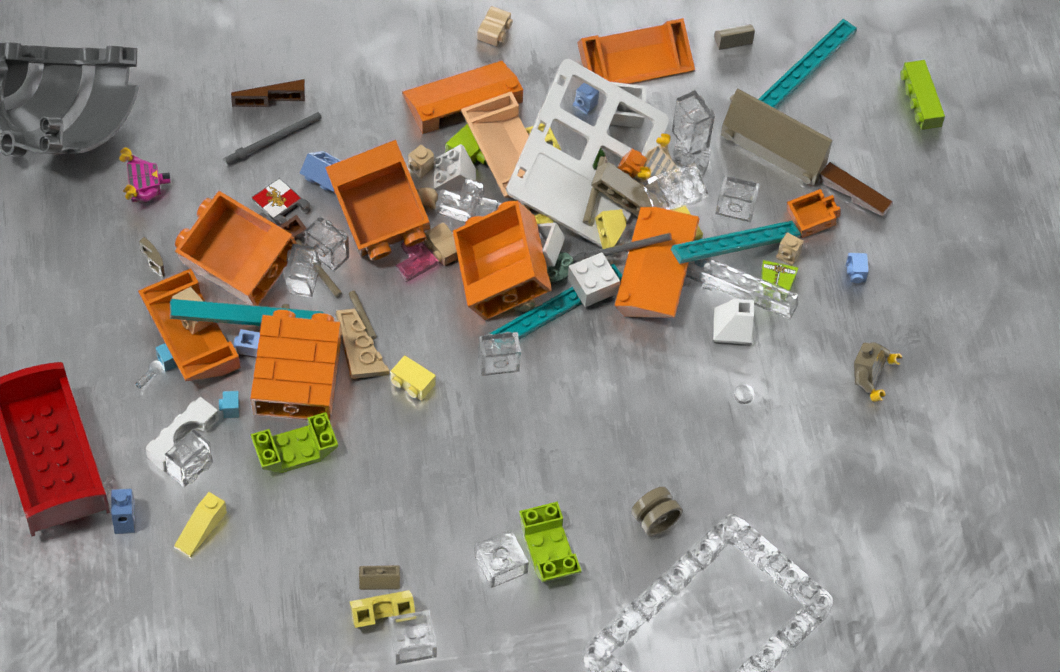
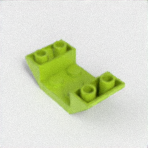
[250,412,338,473]
[519,501,581,583]

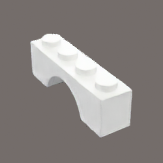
[145,397,219,472]

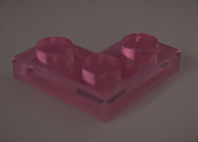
[396,242,438,282]

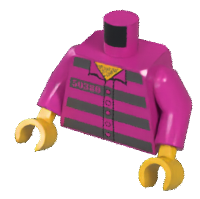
[119,147,171,203]

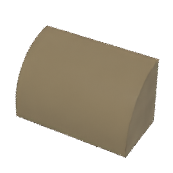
[714,24,755,50]

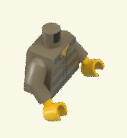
[854,342,902,402]

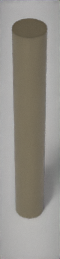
[349,291,377,340]

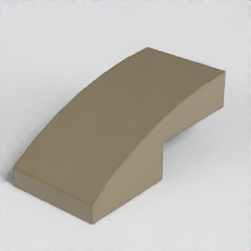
[139,237,165,277]

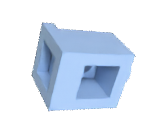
[573,83,599,115]
[846,253,868,283]
[234,329,260,358]

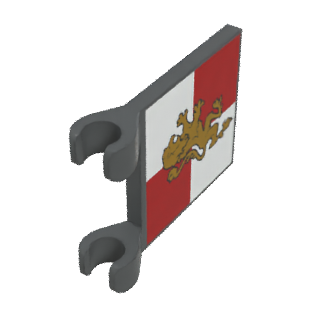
[251,178,311,226]

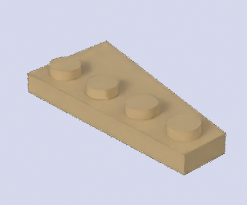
[335,309,390,379]

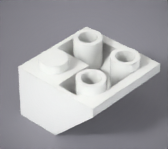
[434,144,476,191]
[713,299,754,345]

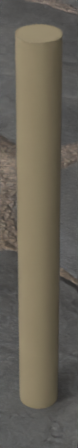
[583,157,607,225]
[296,240,342,298]

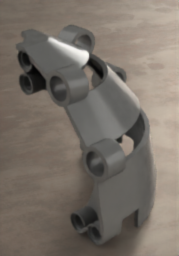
[0,43,139,157]

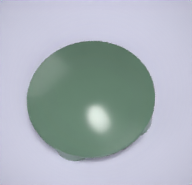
[547,250,574,282]

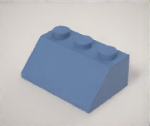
[300,151,341,195]

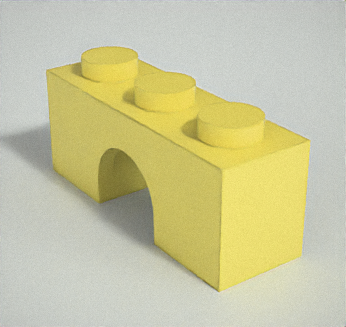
[349,590,416,628]

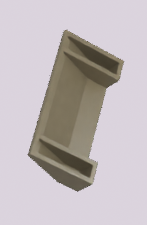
[721,88,833,187]

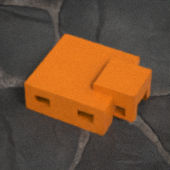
[787,189,841,238]

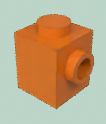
[617,148,647,178]

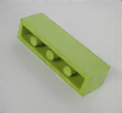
[900,60,945,130]

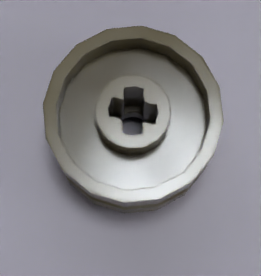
[631,487,683,536]

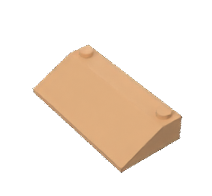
[461,91,529,198]

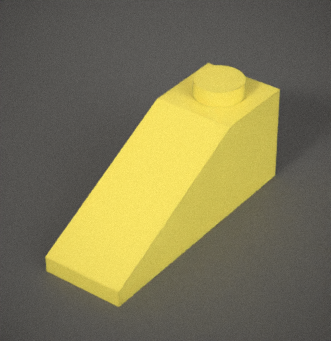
[174,492,227,557]

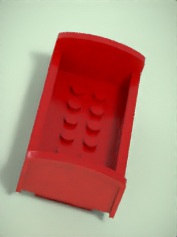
[0,362,110,537]

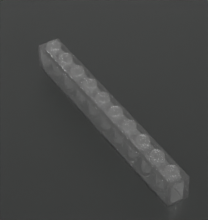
[619,224,798,320]

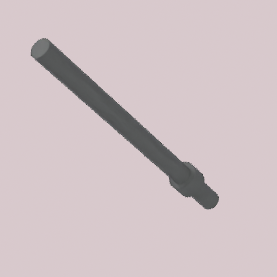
[223,112,322,165]
[572,233,672,264]

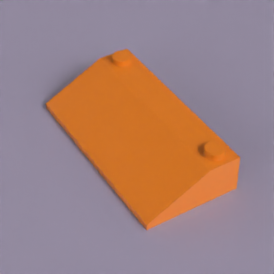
[577,18,695,84]
[402,61,524,134]
[615,207,700,318]
[138,268,241,381]

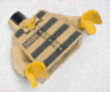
[635,133,679,191]

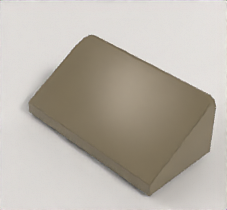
[359,565,400,590]

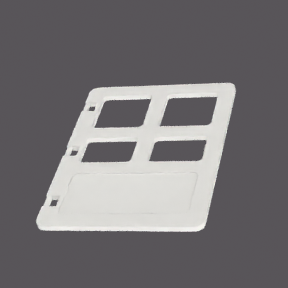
[506,59,669,247]

